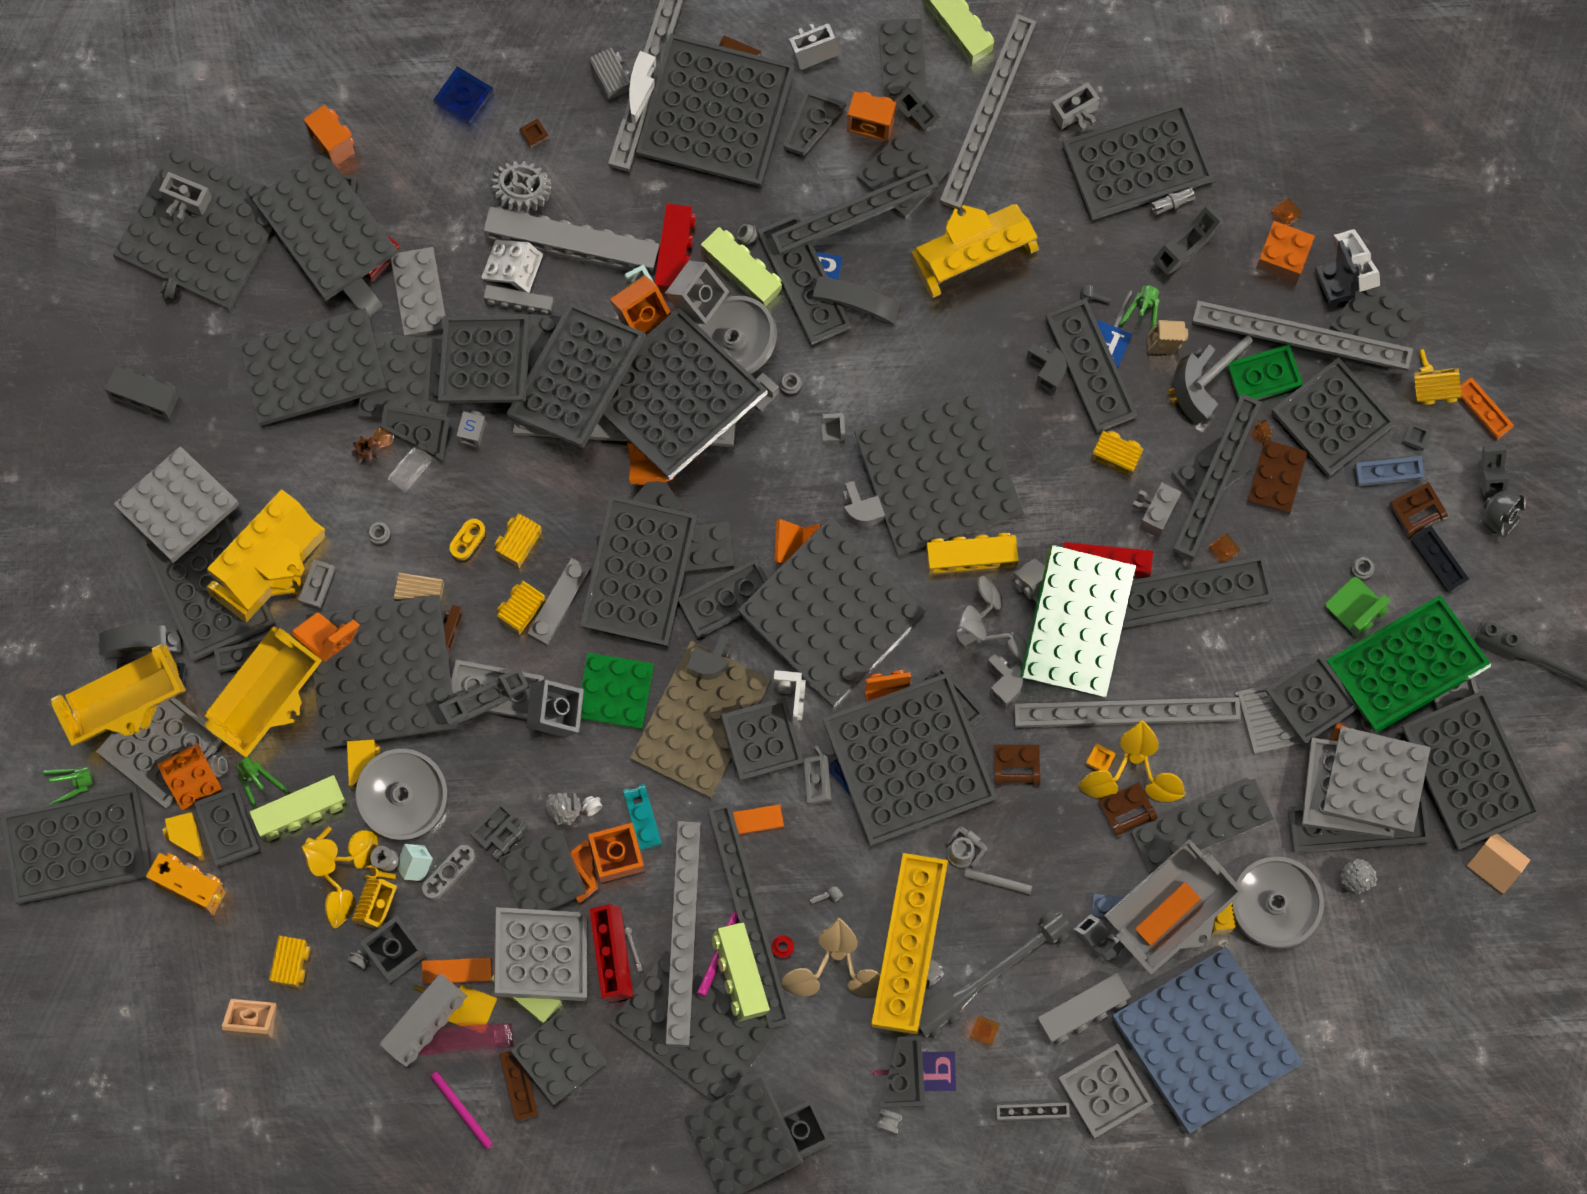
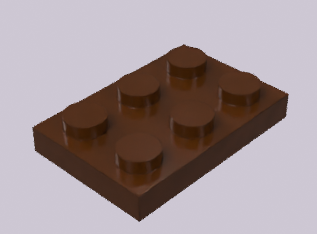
[1247,439,1308,515]

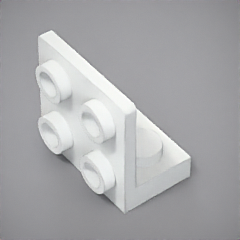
[482,240,543,293]
[774,670,806,726]

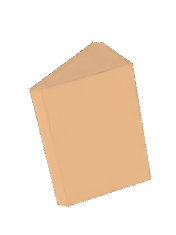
[1466,834,1530,895]
[222,999,276,1039]

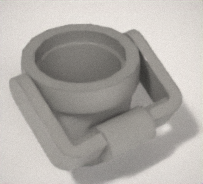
[945,827,987,869]

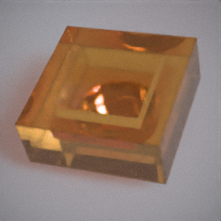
[1271,197,1302,226]
[1209,533,1241,563]
[970,1015,1000,1046]

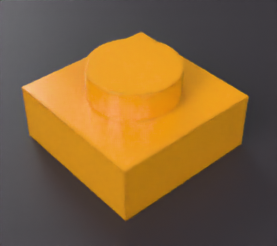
[1085,743,1116,771]

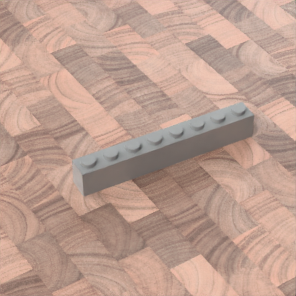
[483,206,660,275]

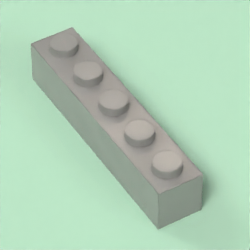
[484,285,554,315]
[996,1103,1070,1121]

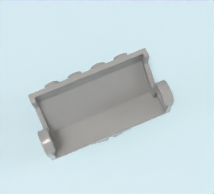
[1104,839,1244,975]

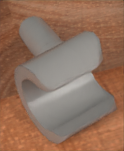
[810,887,843,904]

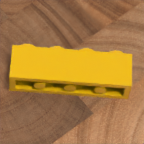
[926,533,1019,574]

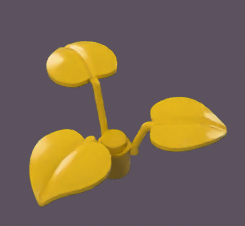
[1078,720,1186,802]
[301,830,378,929]

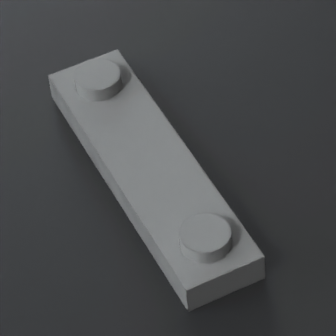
[527,558,591,646]

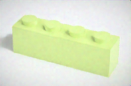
[922,0,994,65]
[701,227,782,307]
[250,775,347,841]
[712,922,770,1022]

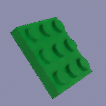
[580,653,654,730]

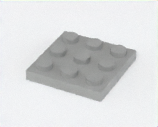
[1058,1044,1154,1139]

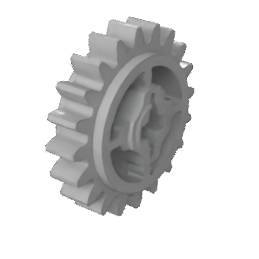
[491,161,551,213]

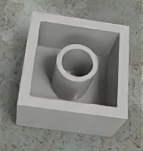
[665,261,729,325]

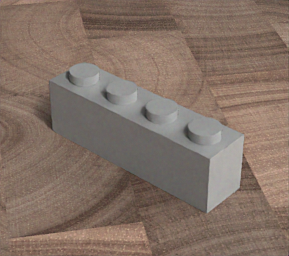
[380,973,467,1067]
[1036,973,1131,1045]

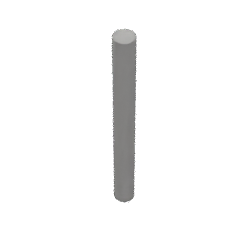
[1195,336,1252,390]

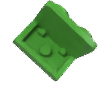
[1325,577,1391,637]

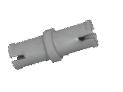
[1150,187,1195,215]

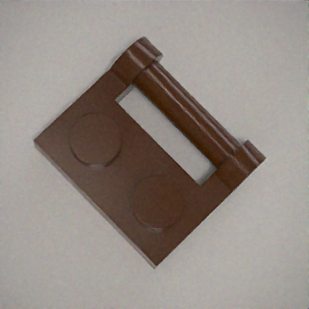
[1389,482,1448,537]
[994,745,1040,785]
[1098,782,1157,837]

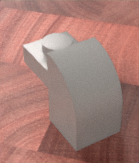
[842,481,885,527]
[987,654,1023,709]

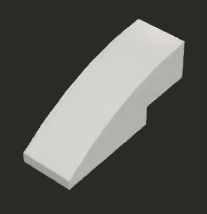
[629,51,656,124]
[1334,229,1380,292]

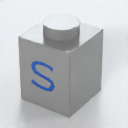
[456,411,486,448]

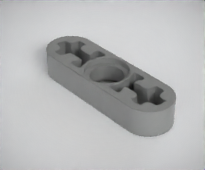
[422,845,475,900]

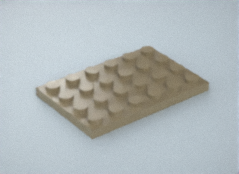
[630,640,772,799]

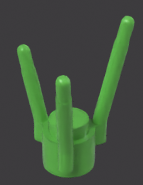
[1119,285,1160,330]
[236,757,290,810]
[43,767,92,805]

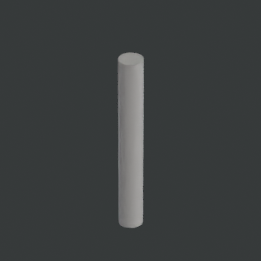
[964,868,1032,895]

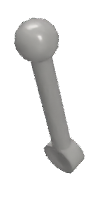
[624,926,643,972]

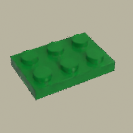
[1226,345,1304,400]

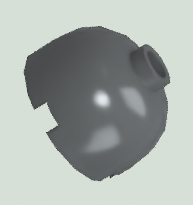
[1484,490,1526,536]

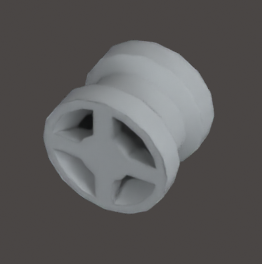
[370,846,399,872]
[875,1110,902,1135]

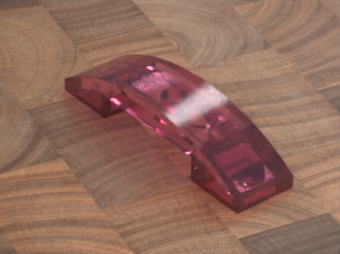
[421,1023,514,1056]

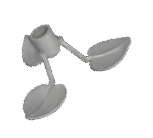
[957,575,1027,663]

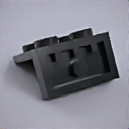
[1315,240,1360,305]

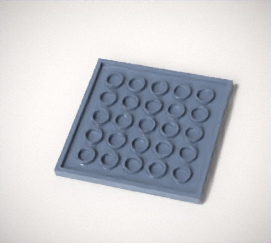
[1112,946,1303,1134]

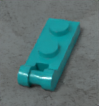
[623,784,662,851]

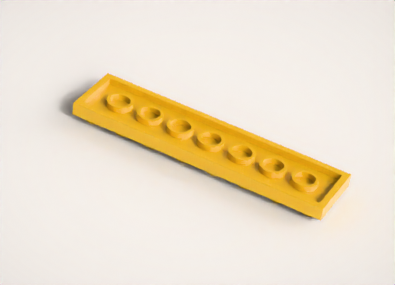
[871,853,948,1035]

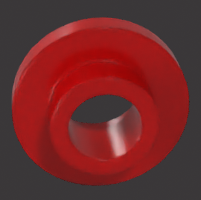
[771,935,794,958]

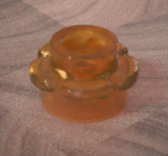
[1255,419,1273,440]
[373,427,394,448]

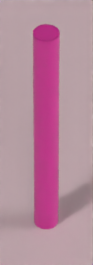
[697,912,738,997]
[430,1071,493,1150]

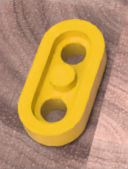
[450,519,485,560]

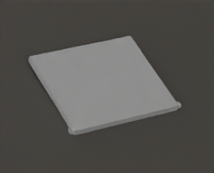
[1235,684,1328,754]

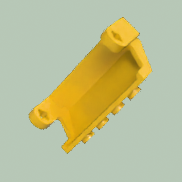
[911,204,1039,298]
[206,489,325,623]
[204,625,322,758]
[51,644,186,746]

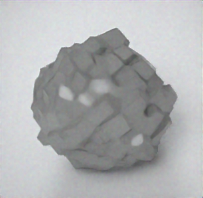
[544,793,581,826]
[1340,859,1377,895]

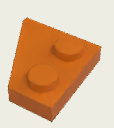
[571,839,598,903]

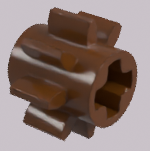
[351,436,379,464]

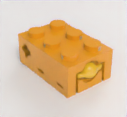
[146,852,226,916]

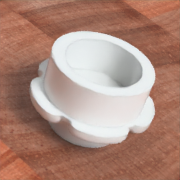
[581,796,602,816]

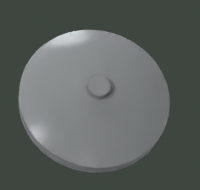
[696,296,777,374]
[355,749,447,840]
[1232,857,1324,949]

